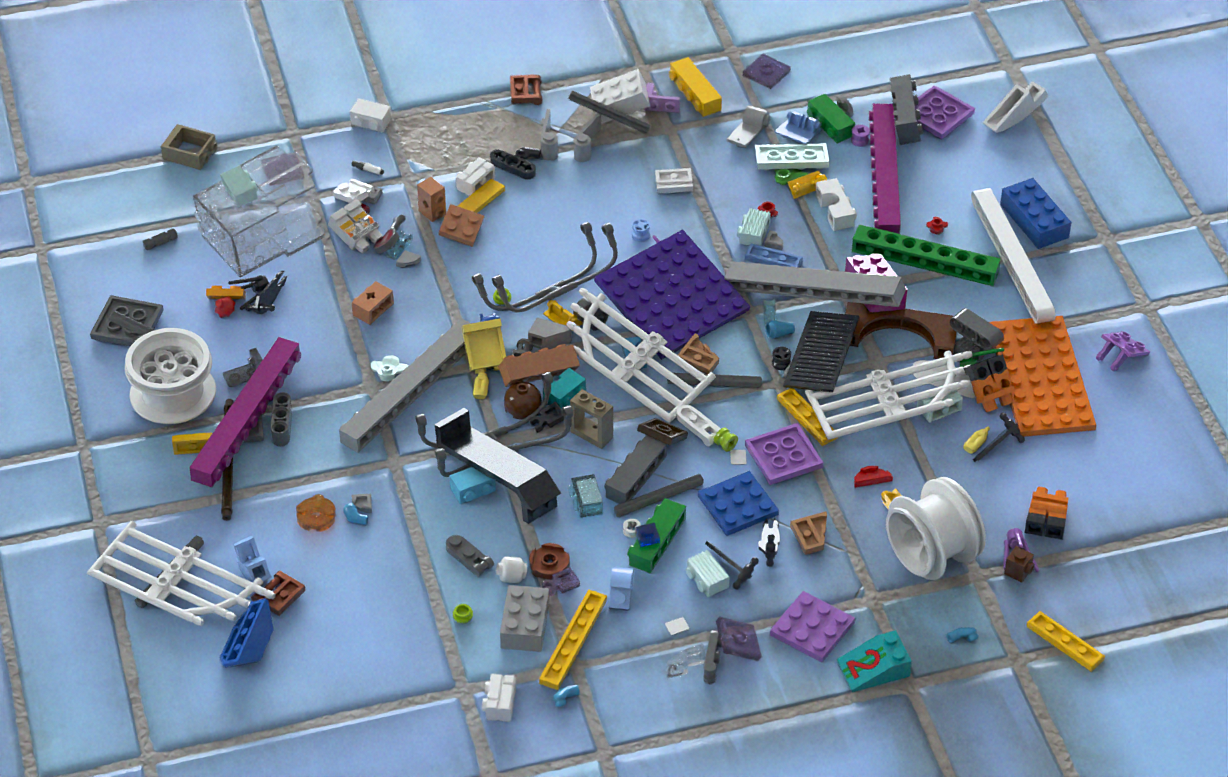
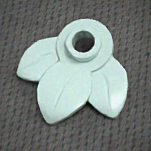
[371,355,408,381]

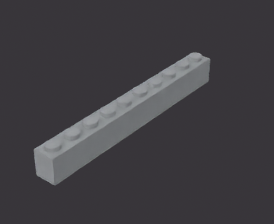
[724,261,906,307]
[339,318,471,453]

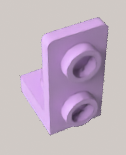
[644,83,680,113]

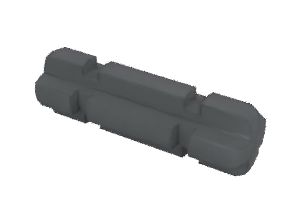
[142,228,178,250]

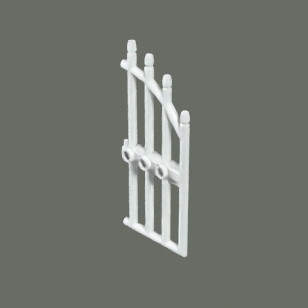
[566,288,716,423]
[805,351,972,440]
[86,521,275,626]

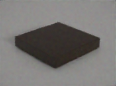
[637,418,688,445]

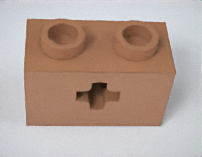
[417,177,446,222]
[352,281,394,325]

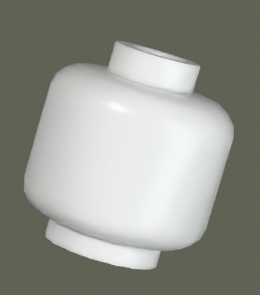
[496,556,527,584]

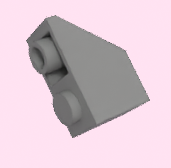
[528,317,572,349]

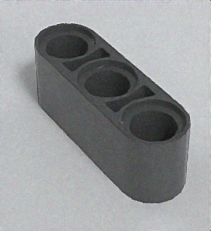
[950,308,1004,350]
[271,392,292,446]

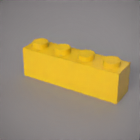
[669,57,722,117]

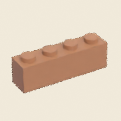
[498,344,580,387]

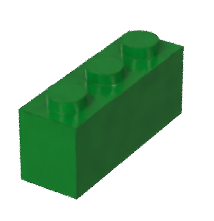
[807,94,855,144]

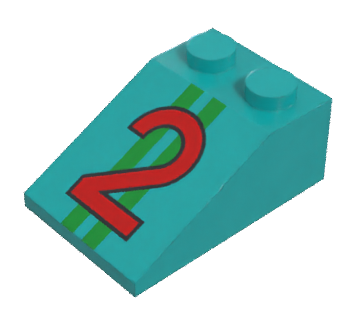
[837,630,912,693]

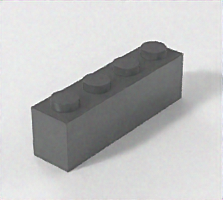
[604,435,667,504]

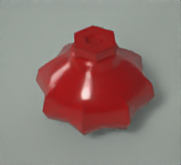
[215,296,236,318]

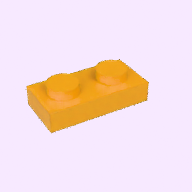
[206,285,246,299]

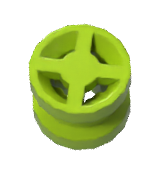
[714,427,738,452]

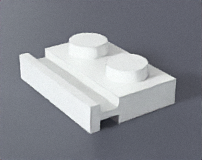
[655,168,693,194]
[332,179,375,203]

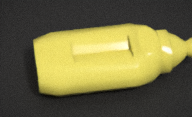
[473,372,489,399]
[963,426,990,454]

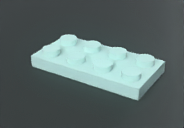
[755,144,829,170]

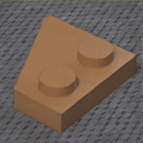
[678,334,719,374]
[790,511,827,555]

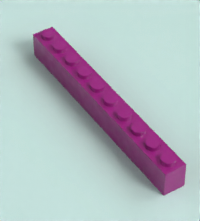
[868,103,901,234]
[189,337,301,487]

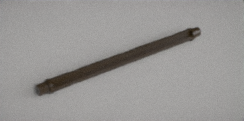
[221,399,234,521]

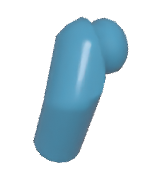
[553,685,580,707]

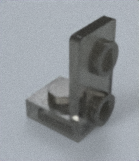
[223,348,263,387]

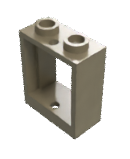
[161,124,217,170]
[570,389,613,449]

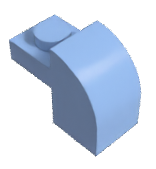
[233,537,271,583]
[609,567,634,609]

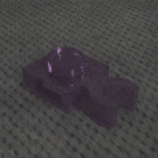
[542,568,580,597]

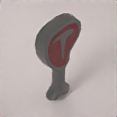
[374,215,406,254]

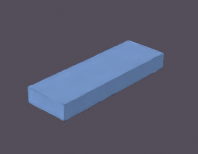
[745,243,803,268]

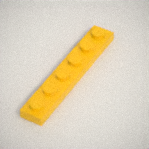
[539,589,607,690]

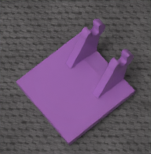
[1096,331,1150,371]

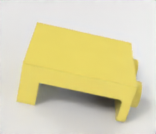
[461,318,506,374]

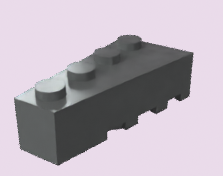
[890,74,923,145]

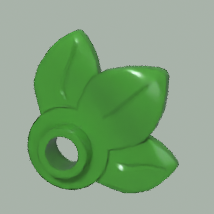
[774,168,808,185]

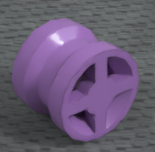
[851,125,870,147]

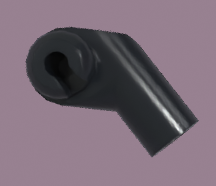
[515,147,541,160]

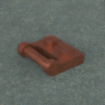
[510,74,543,105]
[251,571,306,616]

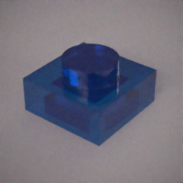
[635,523,660,547]

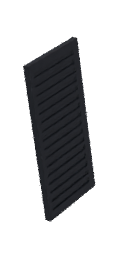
[783,311,860,392]

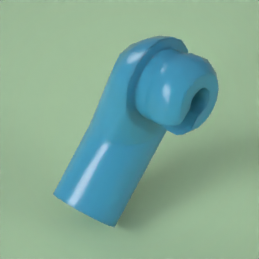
[343,503,369,525]
[946,627,979,643]

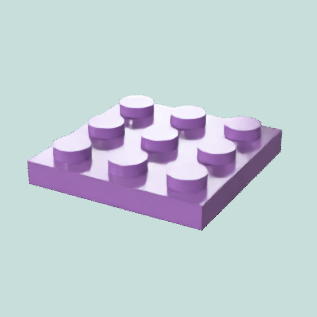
[916,85,975,139]
[745,423,823,485]
[770,591,855,663]

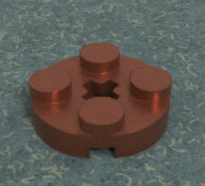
[529,543,570,580]

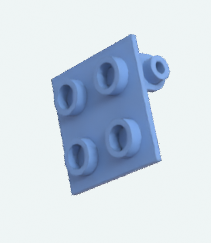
[775,111,822,144]

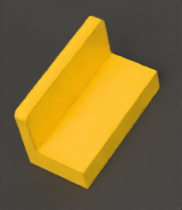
[172,432,213,455]

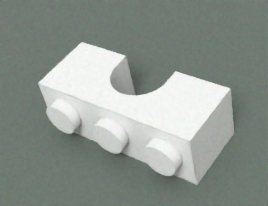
[815,178,857,231]

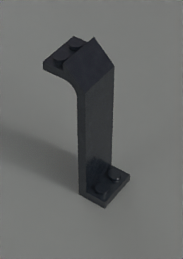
[434,408,561,524]

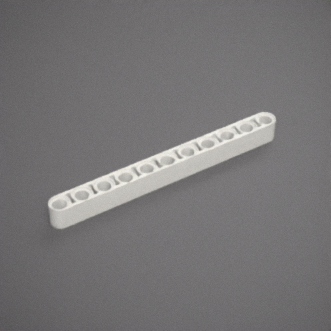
[971,188,1056,324]

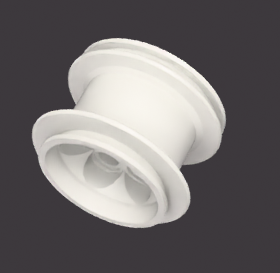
[125,328,216,424]
[886,477,986,580]

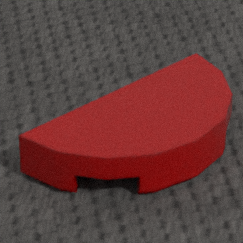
[854,466,893,488]

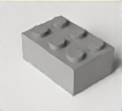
[500,585,549,652]

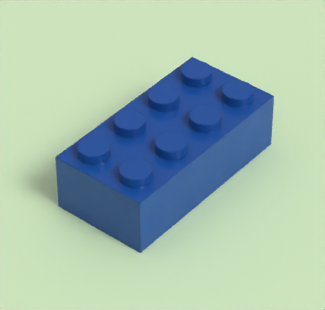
[1000,178,1072,249]

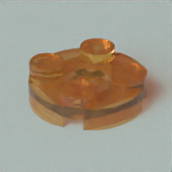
[296,494,336,532]

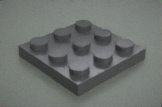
[90,295,164,346]

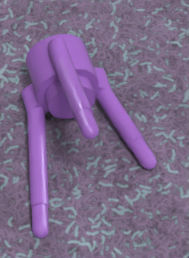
[1003,528,1039,572]

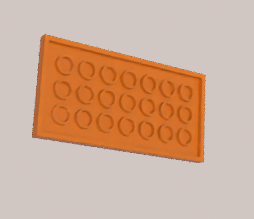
[989,315,1096,437]

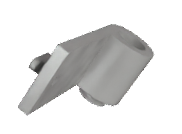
[727,105,771,148]
[540,109,558,161]
[574,113,601,162]

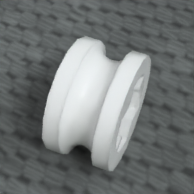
[623,519,641,538]

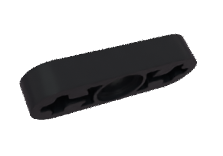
[490,149,536,180]

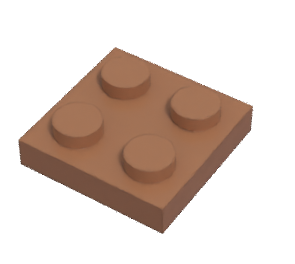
[438,204,484,247]

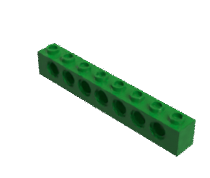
[852,224,1001,287]

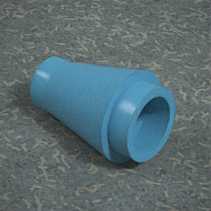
[766,320,795,339]

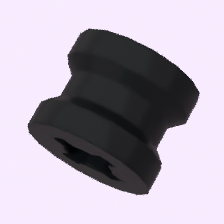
[772,347,791,370]

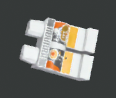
[328,199,383,254]

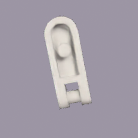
[677,405,721,447]

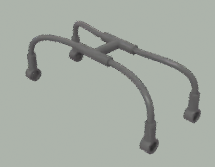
[472,222,618,313]
[415,372,574,477]

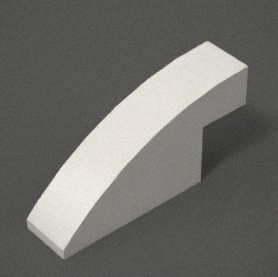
[983,81,1048,133]

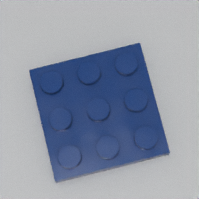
[698,471,779,536]

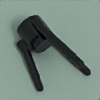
[228,275,269,310]

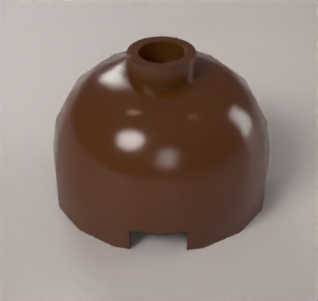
[504,382,542,420]

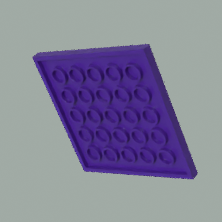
[594,229,750,360]

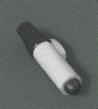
[351,160,384,175]

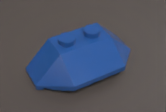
[219,598,274,667]

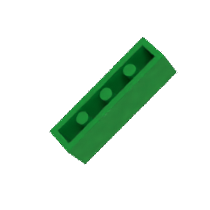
[627,498,686,574]

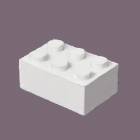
[590,69,650,124]

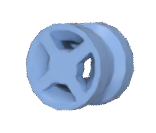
[632,218,650,242]

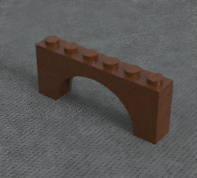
[845,302,958,359]

